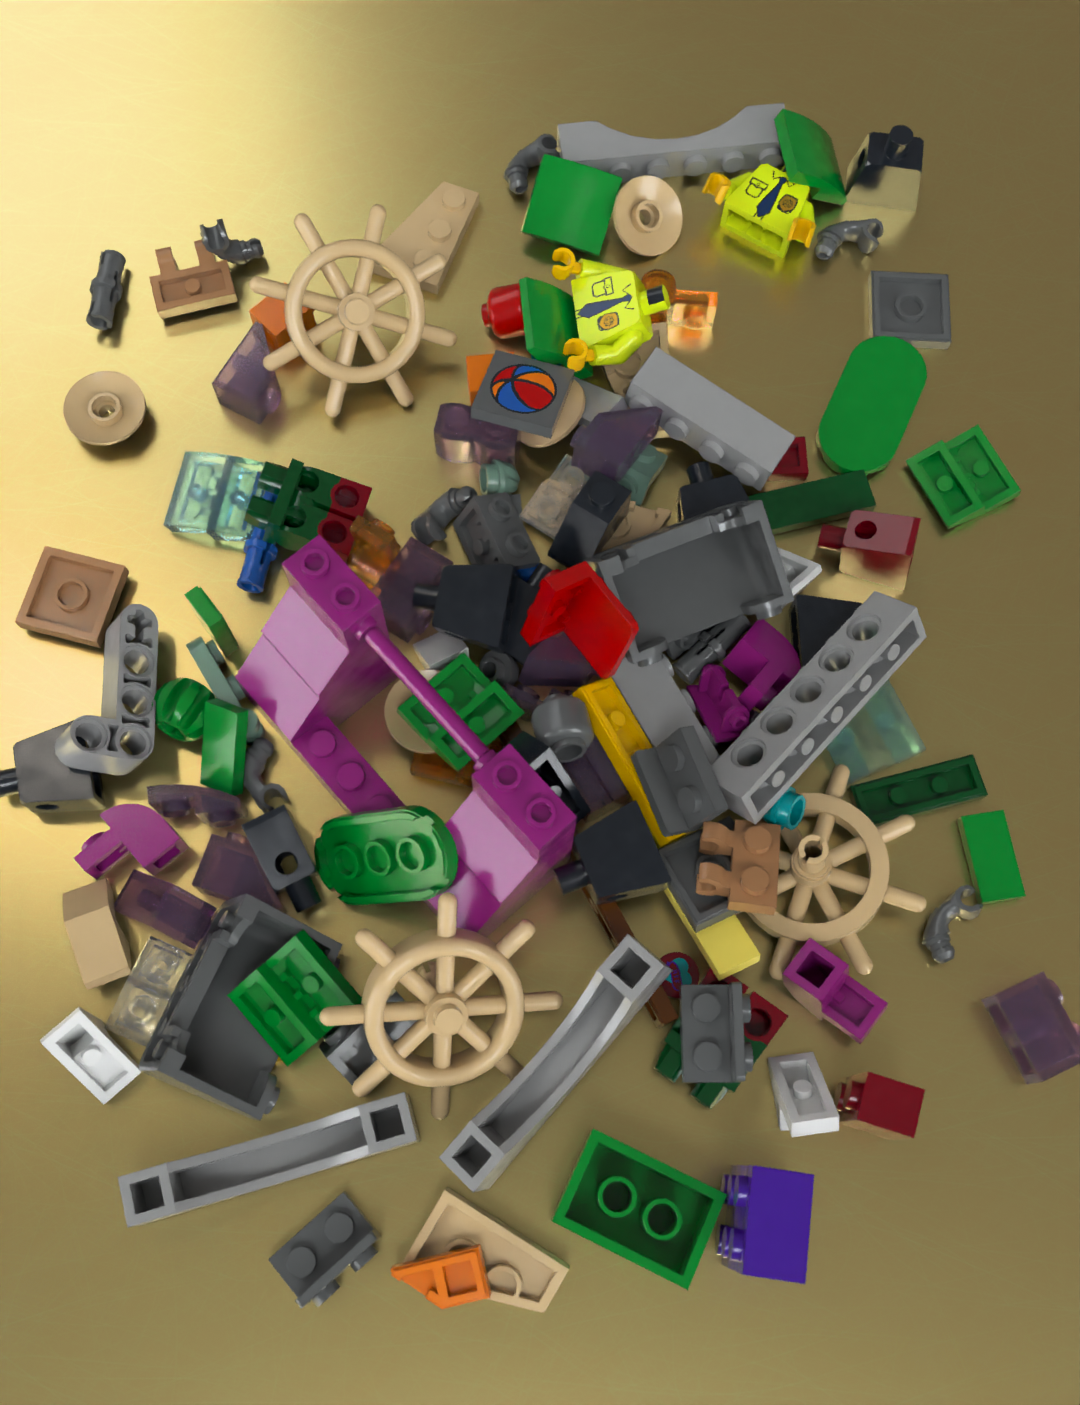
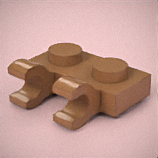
[149,239,238,319]
[695,819,781,916]

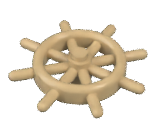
[249,204,457,417]
[735,764,926,980]
[319,892,563,1120]

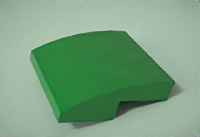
[774,109,847,205]
[520,154,622,256]
[519,277,593,379]
[906,425,1021,529]
[397,652,525,772]
[227,929,362,1067]

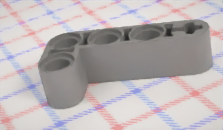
[54,604,159,775]

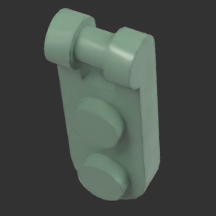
[185,636,265,746]

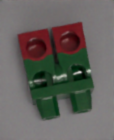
[244,458,372,563]
[654,967,788,1109]

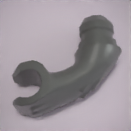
[503,134,560,194]
[815,218,884,260]
[199,219,264,265]
[411,486,478,546]
[244,737,289,814]
[922,885,983,964]

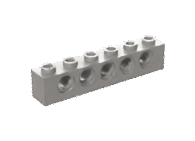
[711,591,927,825]

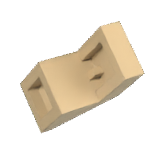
[63,878,132,990]

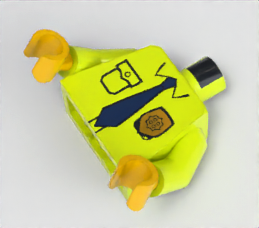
[701,163,816,259]
[551,247,670,372]

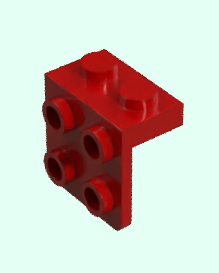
[520,561,639,679]

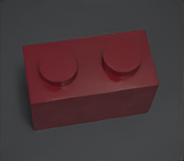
[833,1071,925,1140]

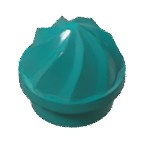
[762,787,806,830]

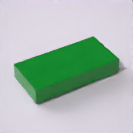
[184,586,238,657]
[200,698,249,797]
[957,810,1026,904]

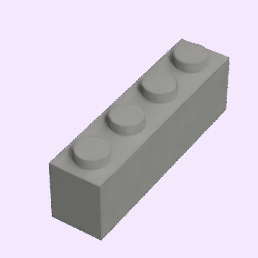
[624,347,796,491]
[612,653,720,765]

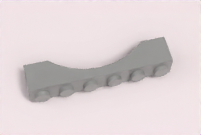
[557,103,785,183]
[439,934,673,1192]
[118,1092,420,1227]

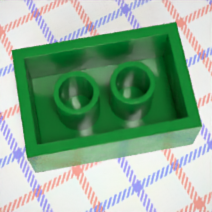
[551,1128,727,1290]

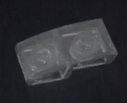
[519,454,594,539]
[104,936,193,1047]

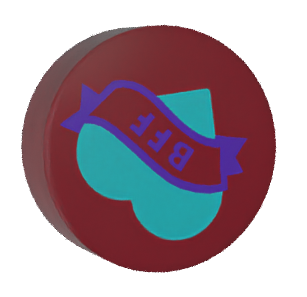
[660,952,700,1000]

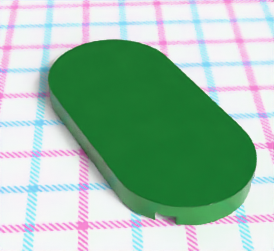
[816,336,927,477]
[314,805,458,905]

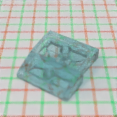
[163,451,265,541]
[826,679,926,786]

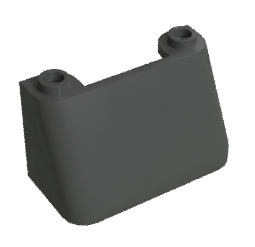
[583,500,795,667]
[138,893,342,1120]

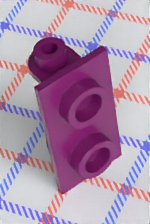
[686,663,750,743]

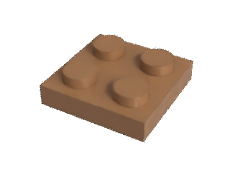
[15,546,129,648]

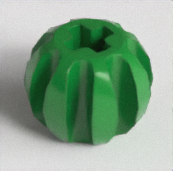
[152,677,215,742]

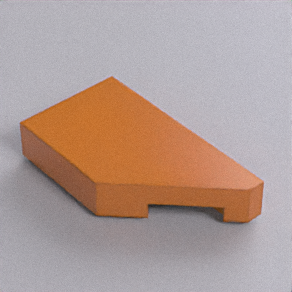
[390,1244,491,1309]

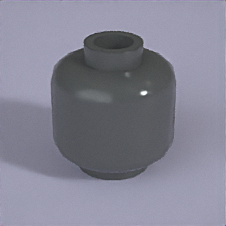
[531,693,594,763]

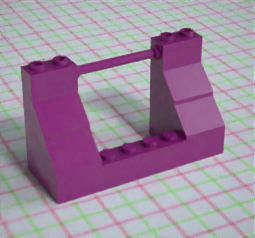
[235,534,577,937]

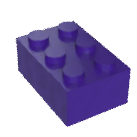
[715,1165,814,1284]

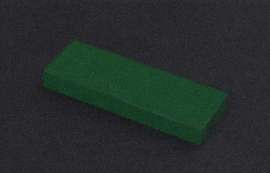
[748,469,876,535]
[847,754,988,826]

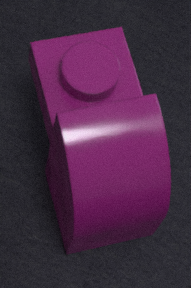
[722,619,801,712]
[74,804,190,879]
[782,938,888,1044]

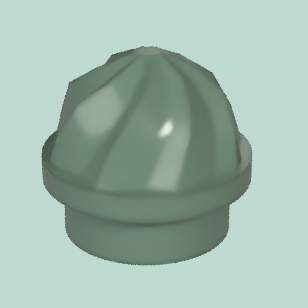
[479,459,520,495]

